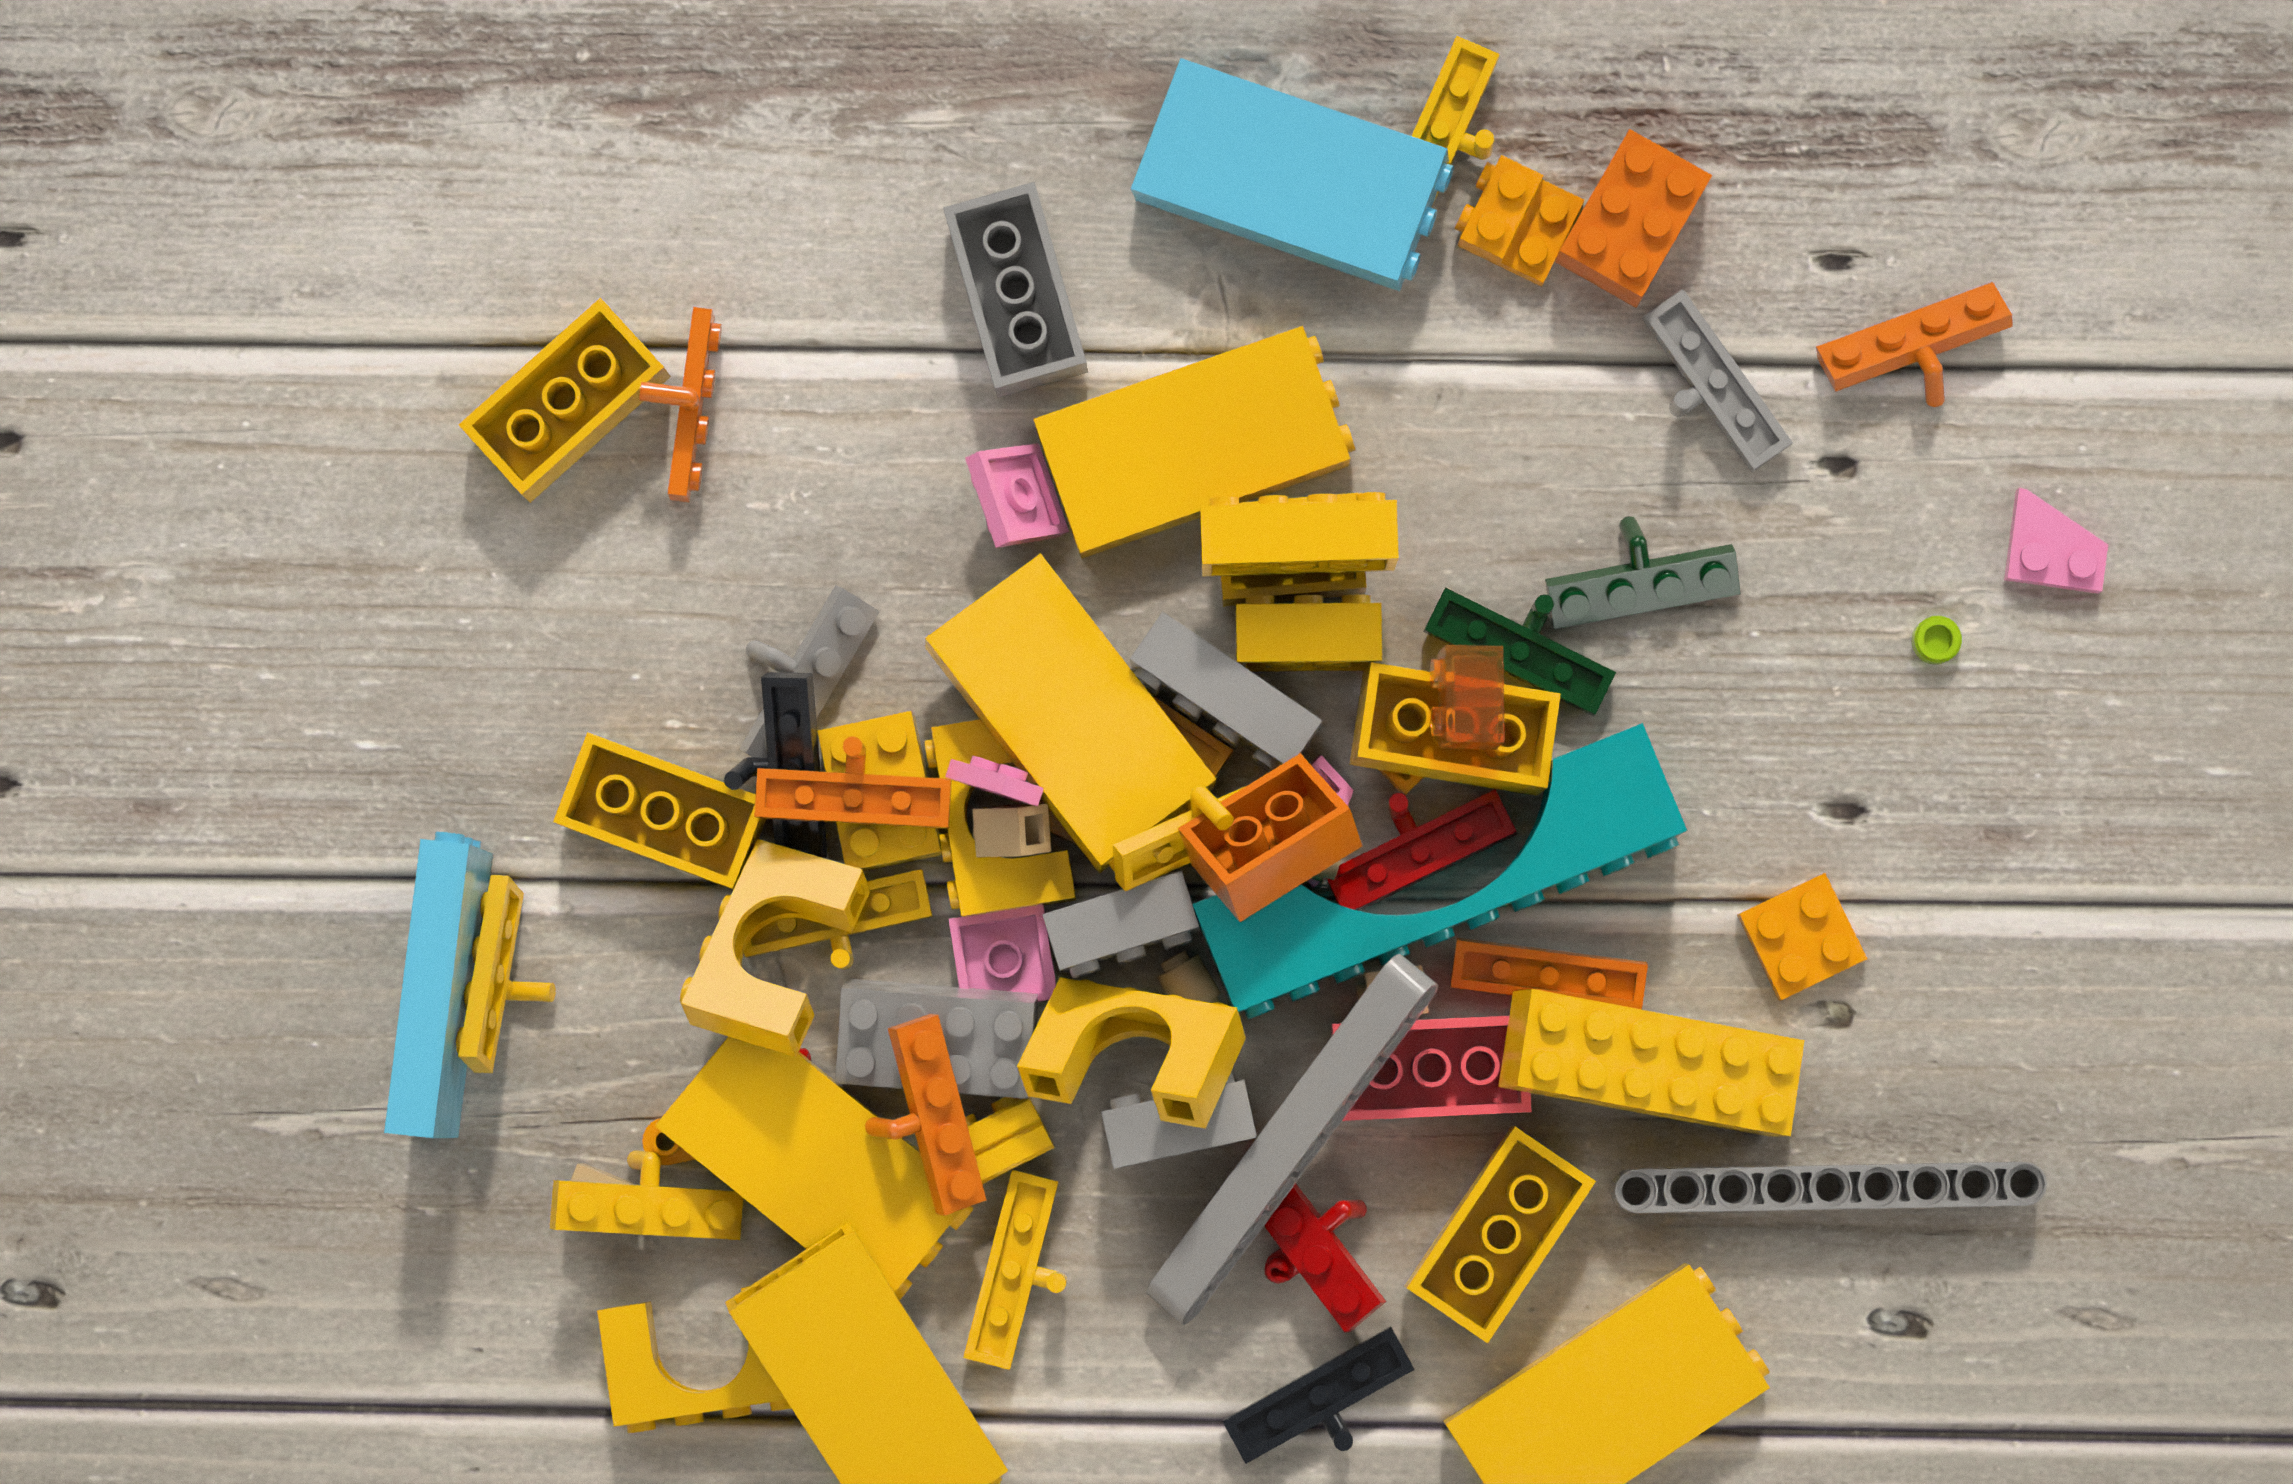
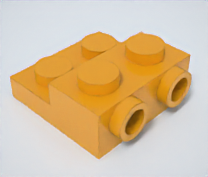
[1455,155,1584,287]

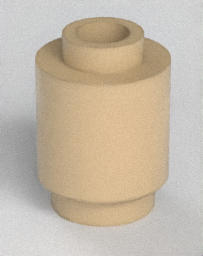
[1157,950,1221,1003]

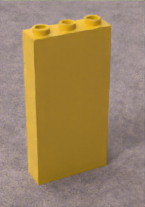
[1033,326,1355,559]
[925,553,1216,874]
[655,1037,974,1301]
[725,1222,1008,1484]
[1443,1263,1770,1484]

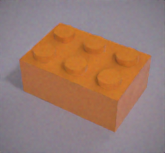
[1555,129,1712,308]
[1178,753,1362,922]

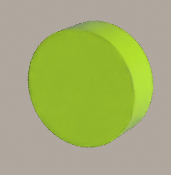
[1911,616,1962,665]

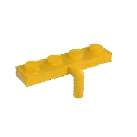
[1412,36,1500,207]
[1112,785,1246,892]
[744,869,933,970]
[456,875,556,1073]
[549,1150,743,1240]
[963,1169,1067,1370]

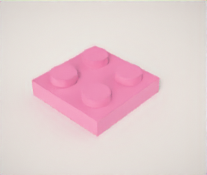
[965,443,1069,548]
[949,904,1056,1002]

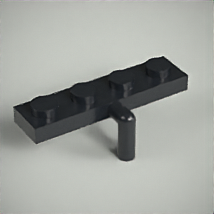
[724,672,827,859]
[1222,1326,1415,1464]

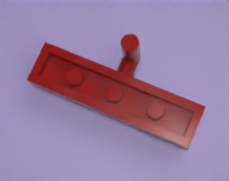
[1325,789,1517,911]
[1264,1183,1387,1333]

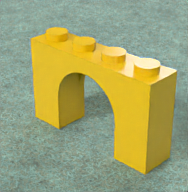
[924,719,1076,917]
[680,839,870,1057]
[1017,977,1246,1129]
[597,1286,791,1433]

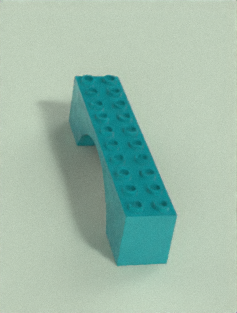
[1192,723,1688,1020]

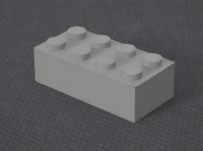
[943,182,1088,398]
[1130,611,1322,773]
[835,979,1038,1099]

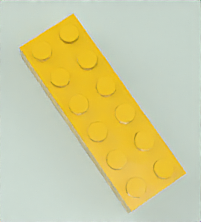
[1498,989,1805,1137]

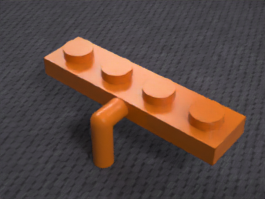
[1816,282,2013,407]
[639,307,722,503]
[754,736,952,829]
[1450,937,1648,1010]
[865,1014,986,1216]

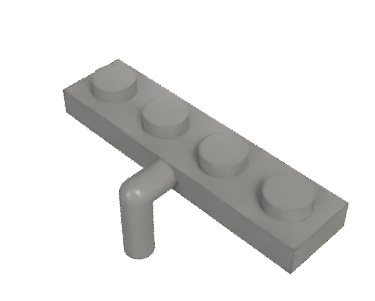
[1642,289,1793,472]
[739,585,880,758]

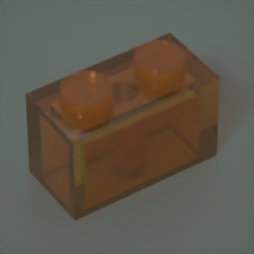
[1430,645,1505,750]

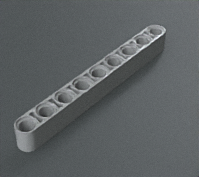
[1146,954,1438,1325]
[1610,1161,2047,1213]

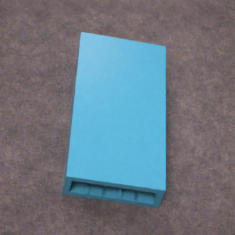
[1131,58,1454,292]
[384,832,493,1138]

